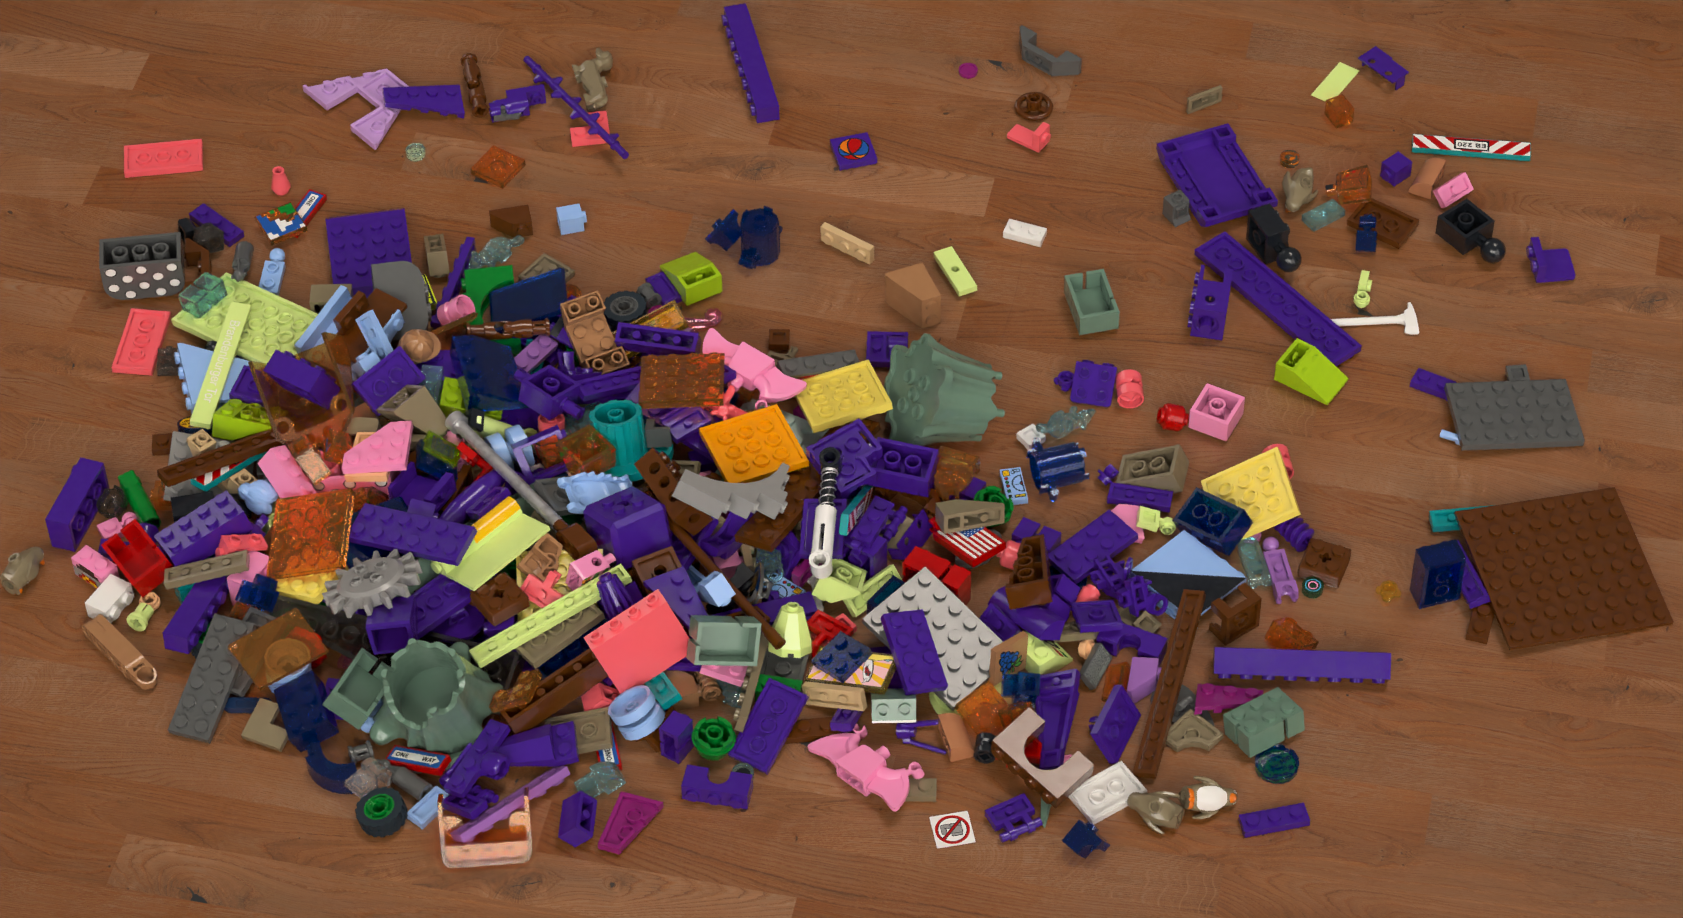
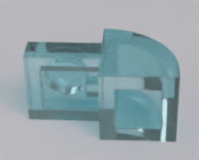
[574,761,626,798]

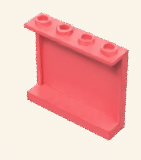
[583,589,690,694]

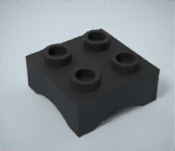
[706,562,755,614]

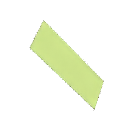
[1311,62,1359,104]

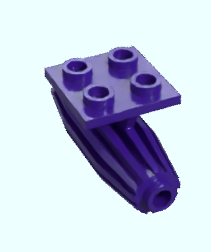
[596,572,643,622]

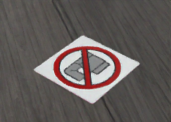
[929,811,976,849]

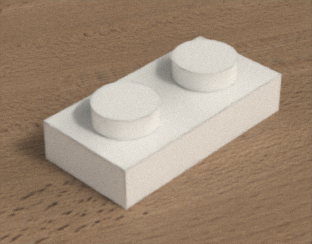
[1003,219,1047,247]

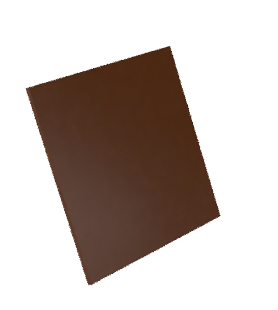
[1454,487,1674,650]

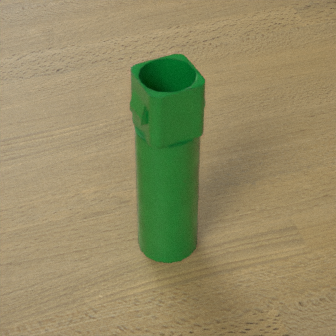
[118,470,161,529]

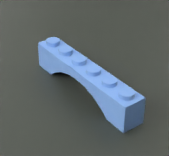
[687,565,736,607]

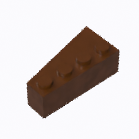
[1005,534,1053,610]

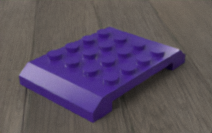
[1156,123,1278,227]
[325,208,412,298]

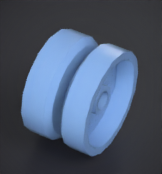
[608,685,665,741]

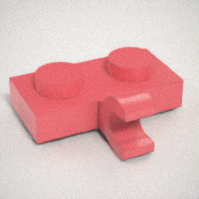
[521,570,564,608]

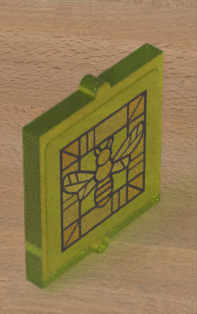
[423,430,461,468]

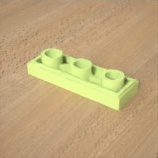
[934,246,977,296]

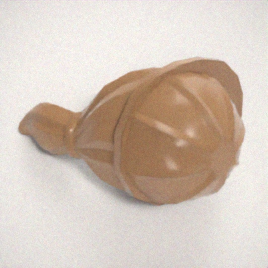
[397,329,441,364]

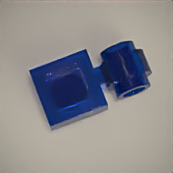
[1356,214,1377,252]

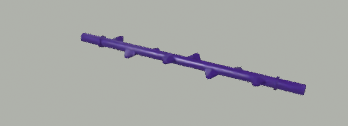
[523,56,629,159]

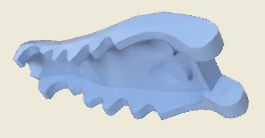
[557,471,632,514]

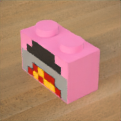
[71,545,120,588]

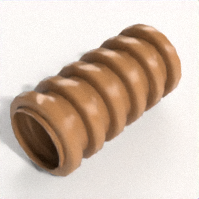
[692,671,721,701]

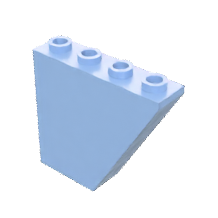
[174,343,260,414]

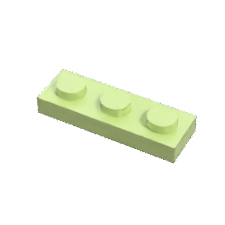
[843,564,902,617]

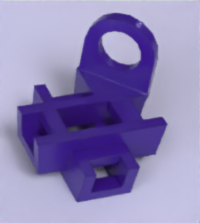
[1090,554,1133,592]
[1116,575,1168,617]

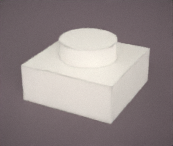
[1016,424,1046,451]

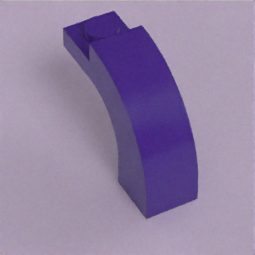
[700,511,757,560]

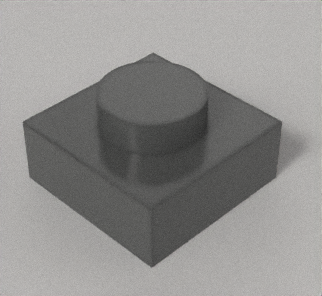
[1505,364,1530,381]

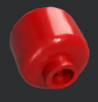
[1157,403,1189,432]

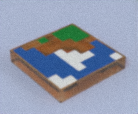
[255,202,308,246]

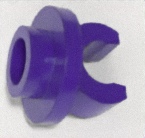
[1098,464,1119,486]

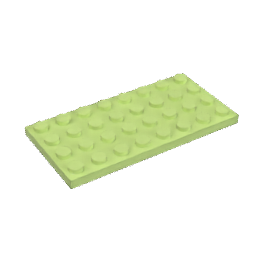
[171,272,318,368]

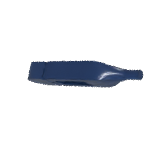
[224,697,272,713]

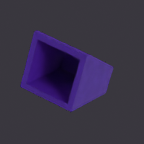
[366,595,418,655]

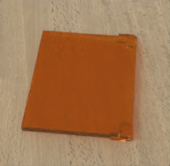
[227,608,329,691]

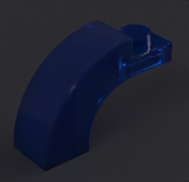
[305,736,362,794]

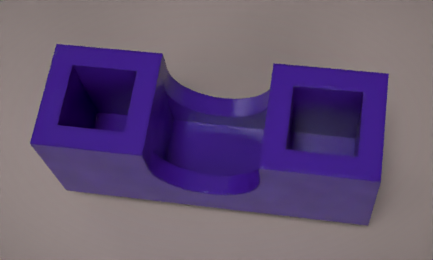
[1097,623,1168,665]
[681,764,753,809]

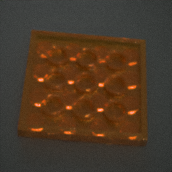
[639,352,725,409]
[266,488,355,580]

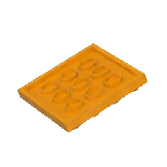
[699,404,809,483]

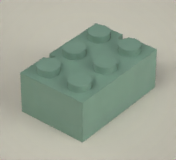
[1064,269,1120,335]
[686,615,762,666]
[322,648,390,730]
[1223,687,1305,758]

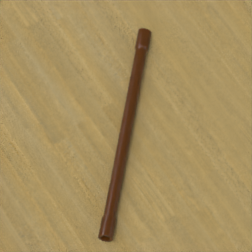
[652,496,786,650]

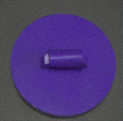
[433,604,485,642]

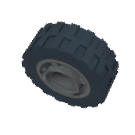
[603,291,648,332]

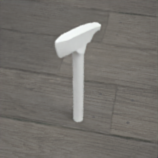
[1331,302,1419,335]

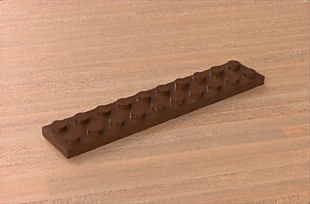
[734,419,881,552]

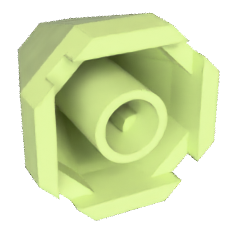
[768,602,812,658]

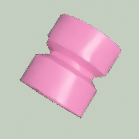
[437,294,475,329]

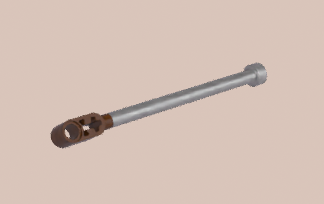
[445,411,598,560]

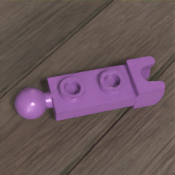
[1262,537,1299,604]

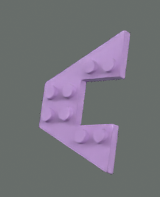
[303,69,409,150]

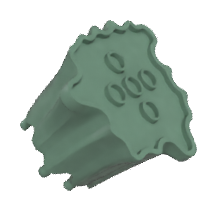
[884,333,1005,446]
[370,638,503,755]

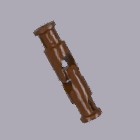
[460,53,489,118]
[466,318,550,342]

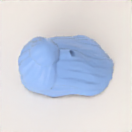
[238,479,279,516]

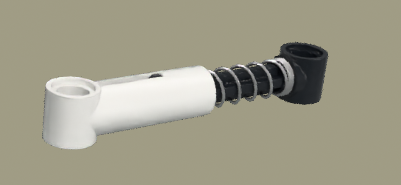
[809,447,843,579]

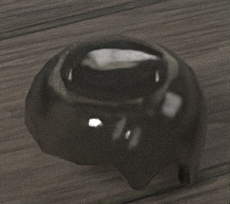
[96,485,129,519]

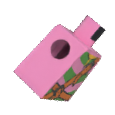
[565,550,617,591]

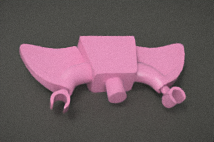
[692,328,807,410]
[808,724,924,812]

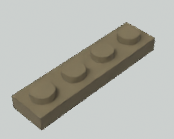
[164,550,250,590]

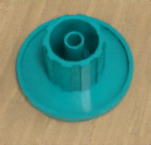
[570,400,674,482]

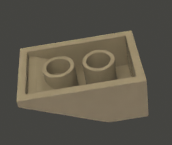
[1116,444,1189,493]

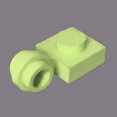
[1354,270,1372,308]
[1136,506,1176,535]

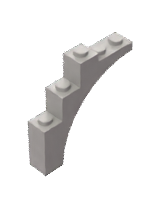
[672,462,790,520]

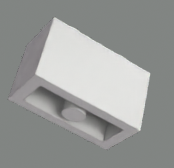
[85,574,134,623]

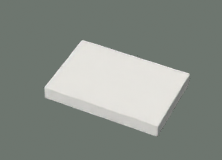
[1068,761,1148,826]

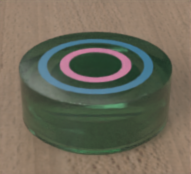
[1302,577,1324,598]

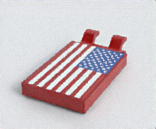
[928,516,1007,568]

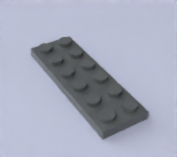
[168,614,256,744]

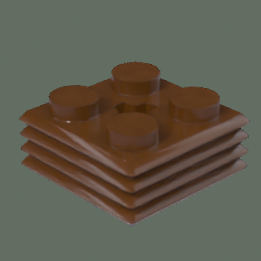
[1298,538,1351,588]
[469,572,530,626]

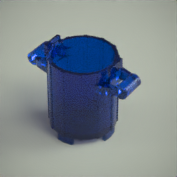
[738,206,783,269]
[1026,437,1090,502]

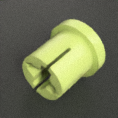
[126,603,154,631]

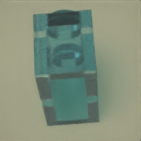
[178,272,228,318]

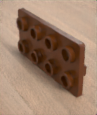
[326,288,407,363]

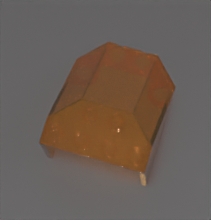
[248,332,355,453]

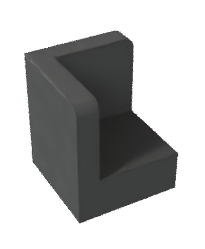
[645,419,673,448]

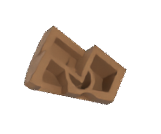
[516,533,563,582]

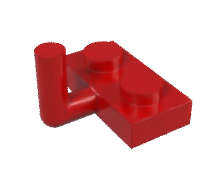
[456,441,493,483]
[807,609,854,661]

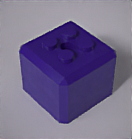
[583,486,673,570]

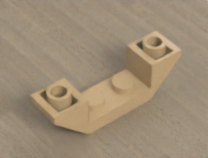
[186,429,257,494]

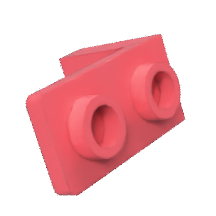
[1007,122,1051,153]
[215,533,268,557]

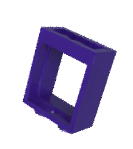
[511,425,577,485]

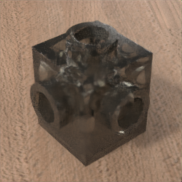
[193,223,224,253]

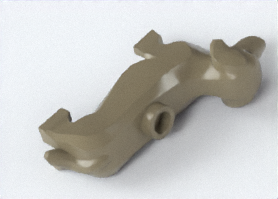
[572,48,613,112]

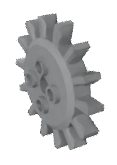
[322,549,423,618]

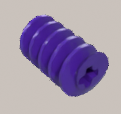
[1274,516,1315,552]

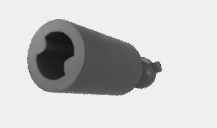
[231,241,254,282]
[375,759,433,801]

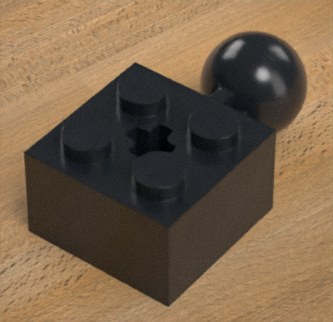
[1435,198,1506,263]
[1246,203,1302,272]
[171,491,252,523]

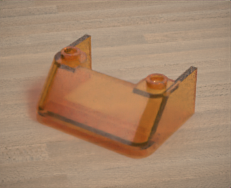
[437,787,533,868]

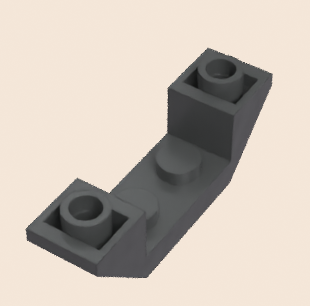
[1019,25,1082,76]

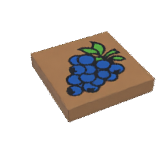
[989,631,1028,686]

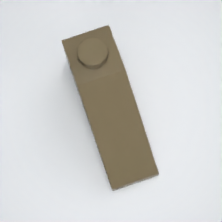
[424,234,450,278]
[935,499,1005,534]

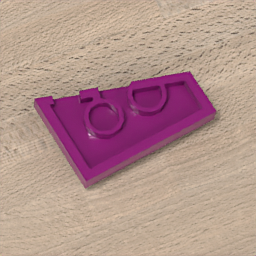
[1194,683,1264,715]
[598,791,663,855]

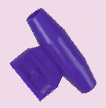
[438,469,512,524]

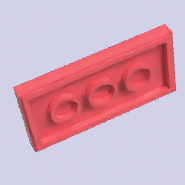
[124,139,203,178]
[111,308,171,376]

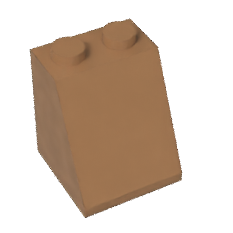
[885,262,941,328]

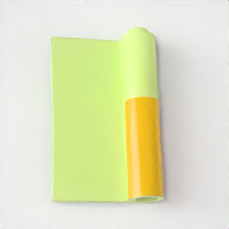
[430,496,551,591]

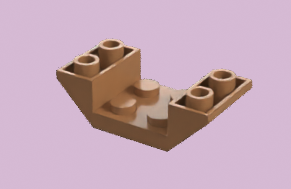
[560,290,630,375]

